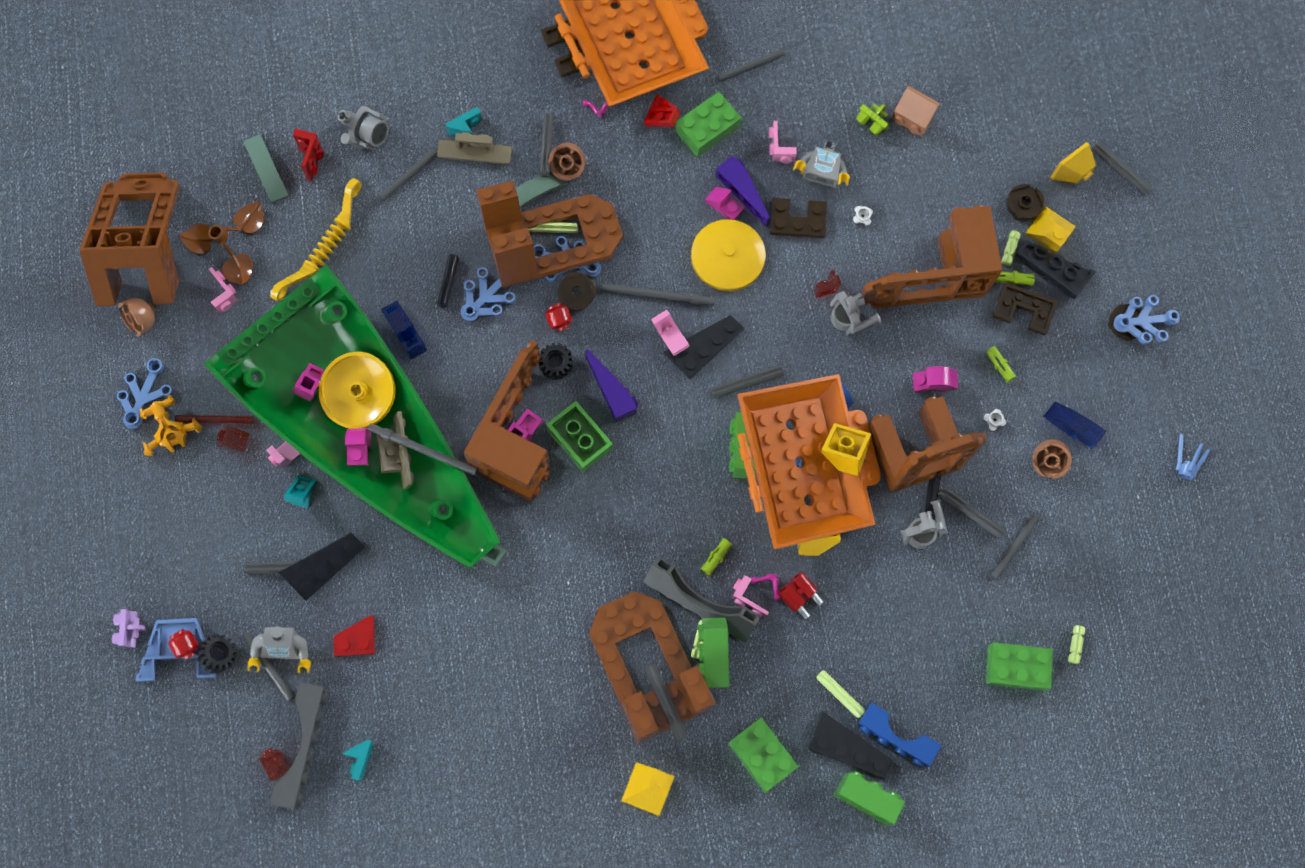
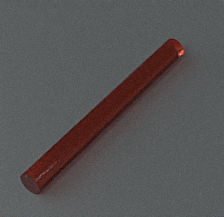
[175,415,254,424]

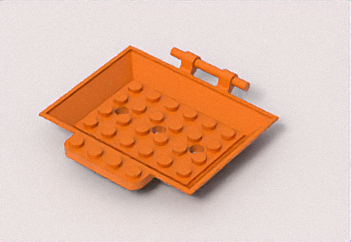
[555,0,709,107]
[737,374,881,549]

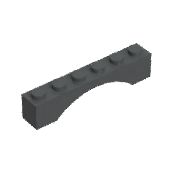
[643,556,761,643]
[269,683,328,810]

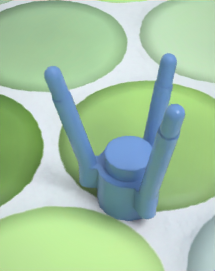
[1175,434,1210,480]

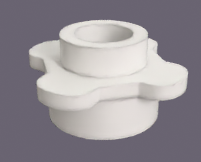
[853,206,873,225]
[984,409,1006,431]

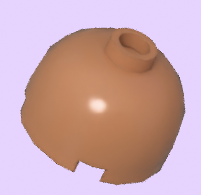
[548,142,586,181]
[118,297,156,336]
[1033,439,1072,479]

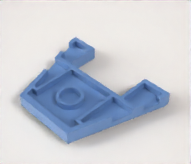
[136,618,217,682]

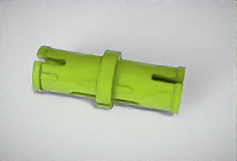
[995,271,1035,286]
[985,346,1017,383]
[700,538,733,577]

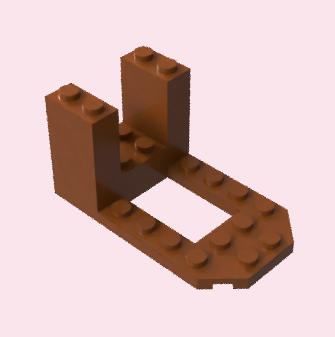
[79,172,180,307]
[476,180,623,288]
[860,205,1003,309]
[464,340,551,502]
[869,396,987,494]
[589,591,715,744]

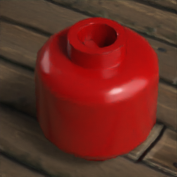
[545,303,573,332]
[168,629,199,660]

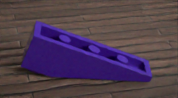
[715,155,770,227]
[585,349,638,422]

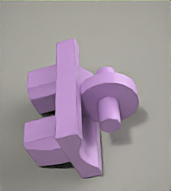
[112,609,145,648]

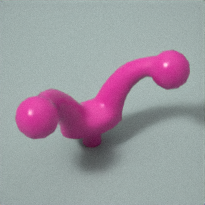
[582,100,609,118]
[751,573,781,601]

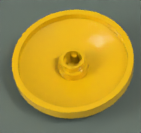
[691,219,765,291]
[319,352,396,428]

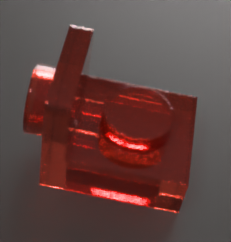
[814,270,841,298]
[216,425,249,452]
[258,748,289,782]

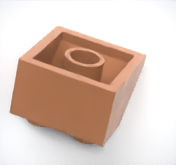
[891,86,940,136]

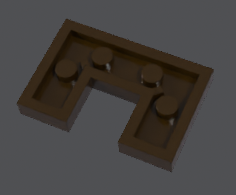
[541,20,585,78]
[770,198,827,238]
[992,282,1058,336]

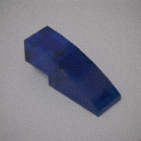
[381,300,427,360]
[1043,402,1107,449]

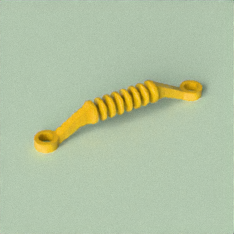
[270,178,362,302]

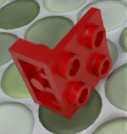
[293,128,324,182]

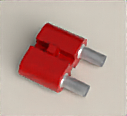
[778,571,823,619]

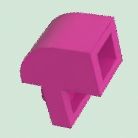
[292,362,325,402]
[913,366,958,393]
[508,409,544,441]
[345,428,371,467]

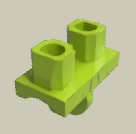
[856,104,889,136]

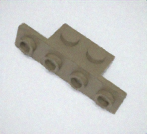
[437,132,512,165]
[376,411,414,490]

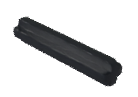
[437,254,459,308]
[925,471,941,520]

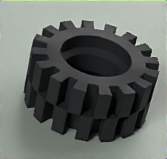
[539,343,573,380]
[196,634,237,673]

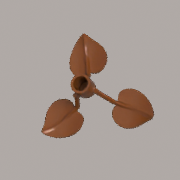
[179,202,264,285]

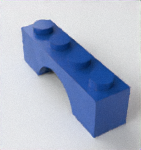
[857,702,941,768]

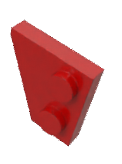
[643,94,681,127]
[334,615,375,657]

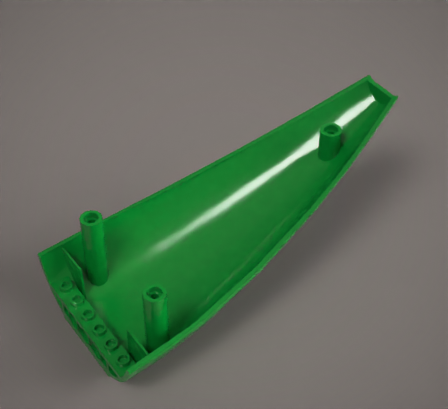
[203,265,500,568]

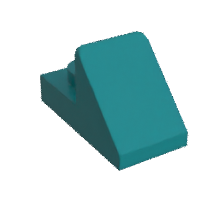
[445,107,482,136]
[284,475,317,508]
[342,740,374,782]

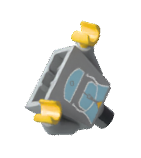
[793,141,850,188]
[247,626,311,674]

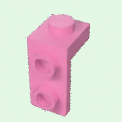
[769,121,797,164]
[209,267,238,314]
[651,310,689,356]
[266,441,300,469]
[732,575,769,618]

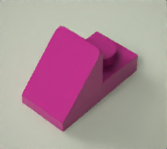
[705,187,745,220]

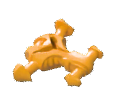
[140,395,203,456]

